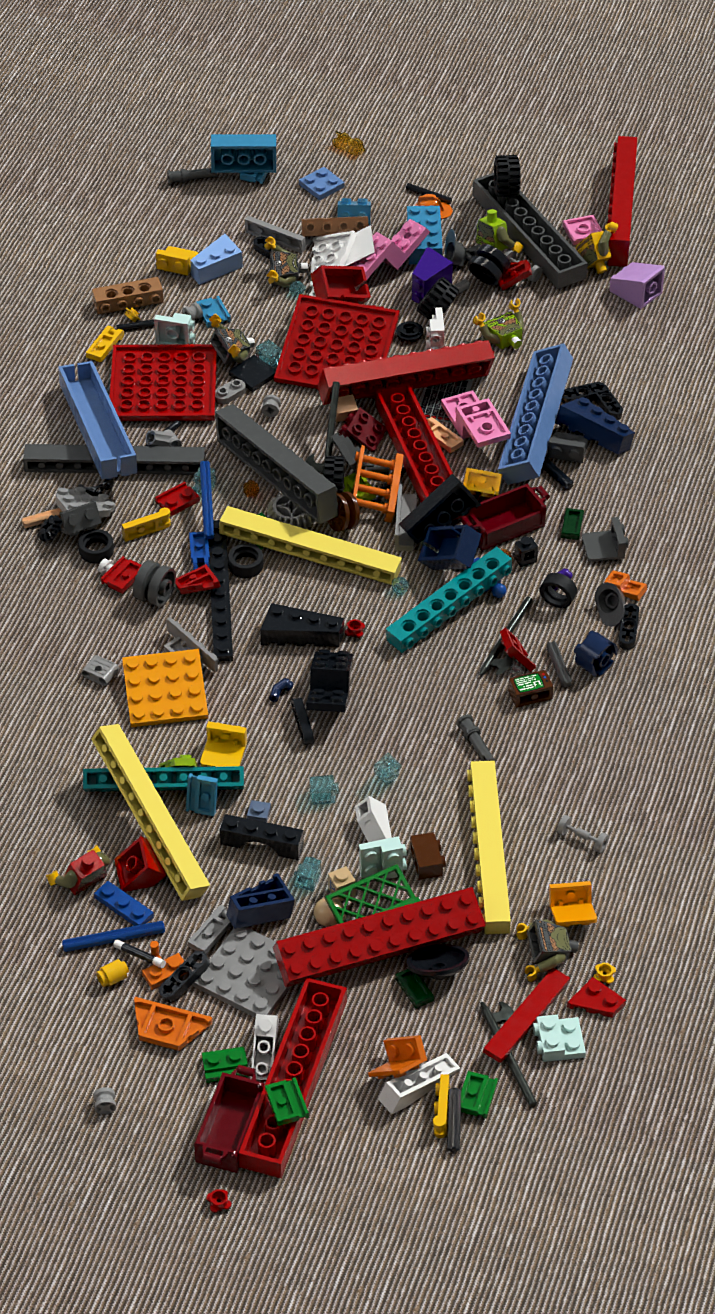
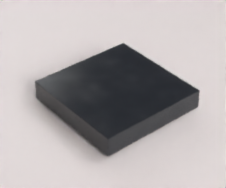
[229,355,276,392]

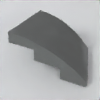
[331,433,367,469]

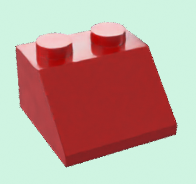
[114,836,166,892]

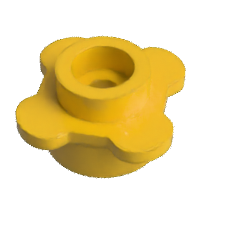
[124,307,140,322]
[593,963,616,984]

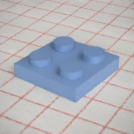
[299,167,345,200]

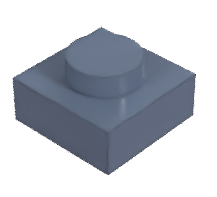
[247,800,271,822]

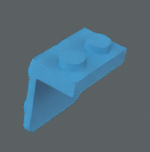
[337,198,371,225]

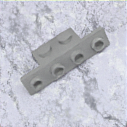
[164,617,218,673]

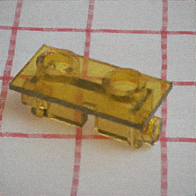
[332,131,366,156]

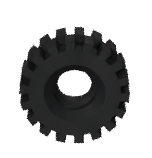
[325,456,344,493]

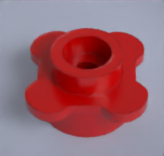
[345,619,365,638]
[206,1189,232,1213]

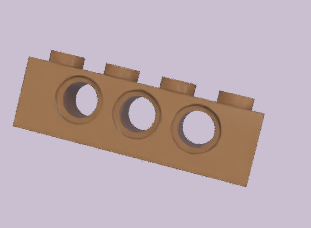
[301,216,369,236]
[92,277,164,315]

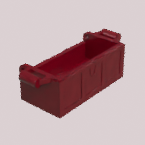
[460,484,550,551]
[194,1065,264,1173]

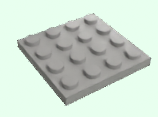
[193,927,291,1018]

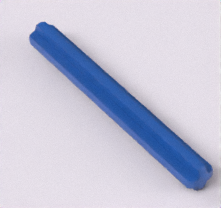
[200,461,214,539]
[62,921,165,952]

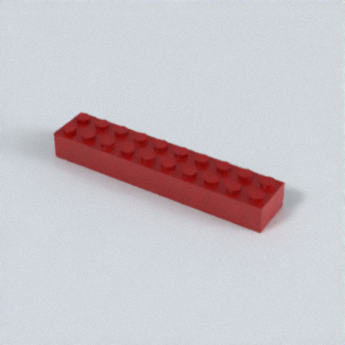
[607,136,638,267]
[317,340,495,405]
[375,383,461,520]
[273,887,486,987]
[239,977,347,1179]

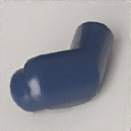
[269,678,293,702]

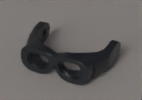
[77,479,114,496]

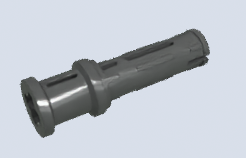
[167,168,217,185]
[456,714,496,762]

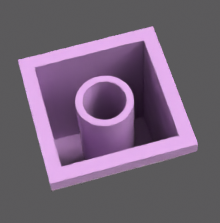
[610,262,665,309]

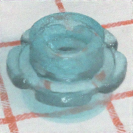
[289,281,306,296]
[391,576,410,594]

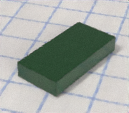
[561,508,584,540]
[395,969,434,1009]

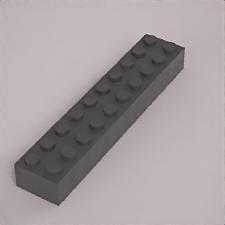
[472,173,588,289]
[215,404,338,524]

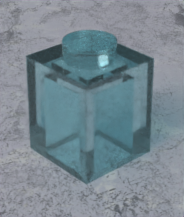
[256,339,282,368]
[309,775,339,805]

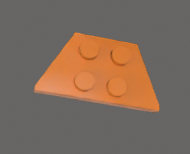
[134,997,213,1051]

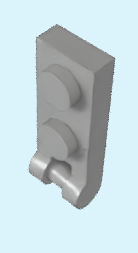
[188,905,232,954]

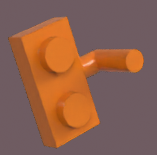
[142,941,187,990]

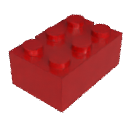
[311,265,371,304]

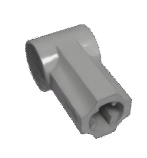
[145,430,182,447]

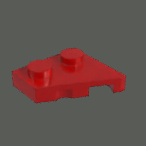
[500,627,536,672]

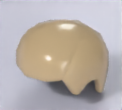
[313,898,346,926]

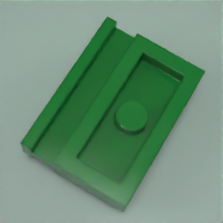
[202,1047,249,1084]
[461,1071,498,1119]
[265,1077,309,1126]

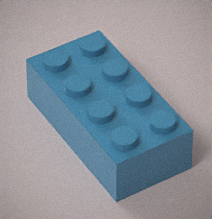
[211,134,276,173]
[407,205,443,264]

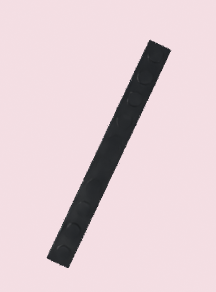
[208,520,233,662]

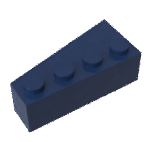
[555,397,635,454]

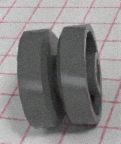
[133,560,176,607]

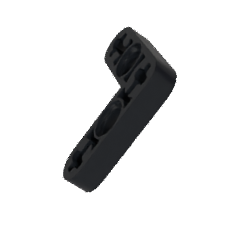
[561,382,623,420]

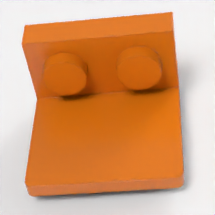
[368,1035,427,1079]

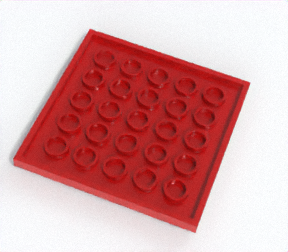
[274,294,400,399]
[109,344,217,421]

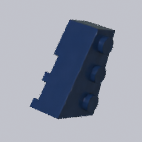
[226,873,295,929]

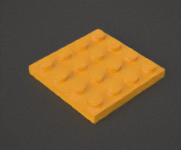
[122,649,208,727]

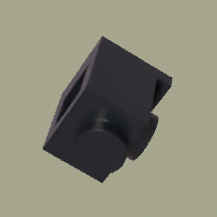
[512,536,538,567]

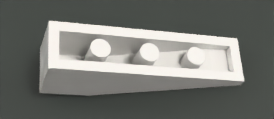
[378,1053,460,1114]

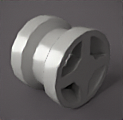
[182,302,203,321]
[262,395,281,417]
[93,1087,116,1114]

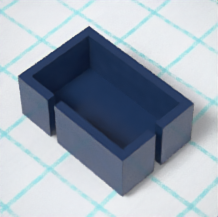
[418,525,482,570]

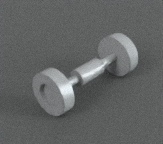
[504,249,542,282]
[557,815,609,853]

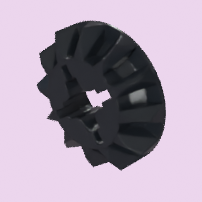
[396,321,424,342]
[37,515,62,542]

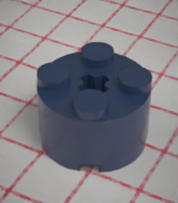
[574,630,618,677]

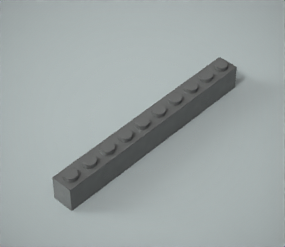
[23,444,205,475]

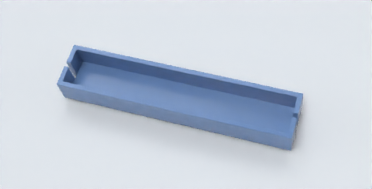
[58,361,137,479]

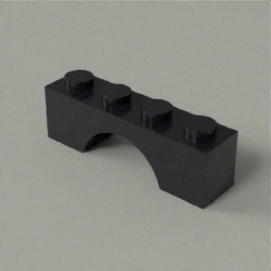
[220,814,304,860]

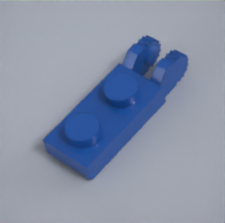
[189,532,210,570]

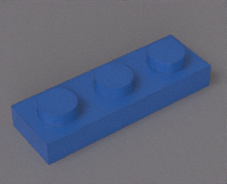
[94,881,154,926]

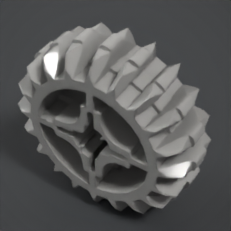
[267,494,315,529]

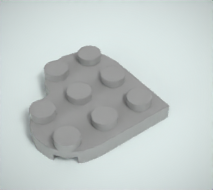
[55,487,116,517]

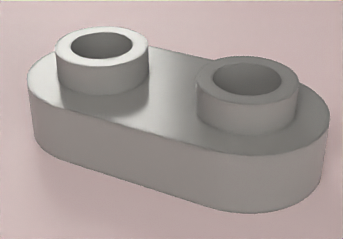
[215,379,246,404]

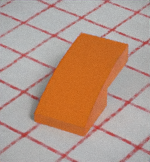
[604,570,647,601]

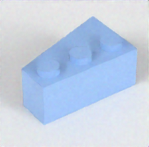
[190,234,243,285]

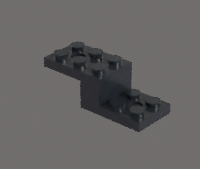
[306,649,354,712]

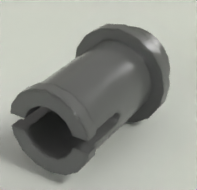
[366,464,389,475]

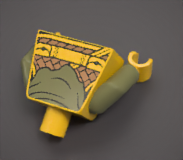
[575,222,618,274]

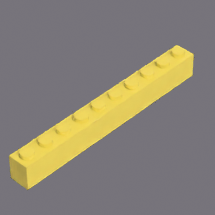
[219,506,402,585]
[91,724,210,901]
[467,761,511,934]

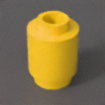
[96,959,129,987]

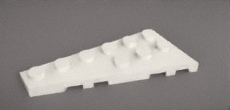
[309,231,357,297]

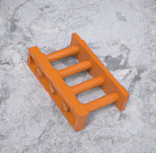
[352,445,404,523]

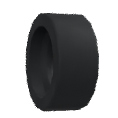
[78,529,114,564]
[228,543,264,578]
[539,573,577,608]

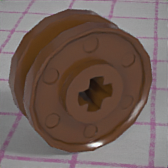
[328,491,360,532]

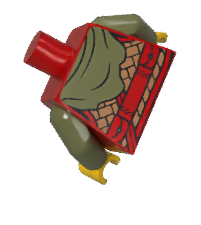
[46,845,110,896]

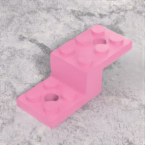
[348,219,430,283]
[441,390,511,448]

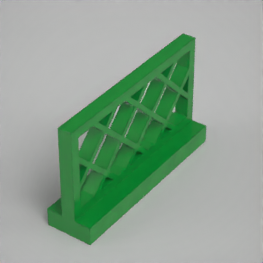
[324,864,420,924]

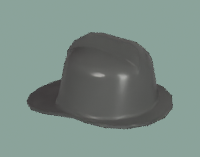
[445,229,466,267]
[595,582,625,627]

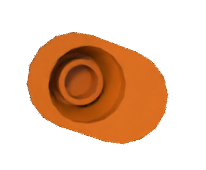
[415,194,453,219]

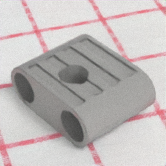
[81,655,120,686]

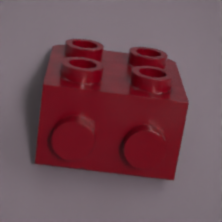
[338,407,387,452]

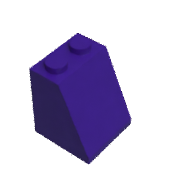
[412,247,453,304]

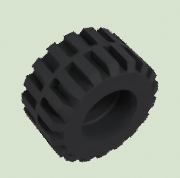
[494,155,521,197]
[417,277,459,320]

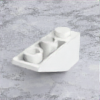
[355,796,392,842]
[250,1014,279,1080]

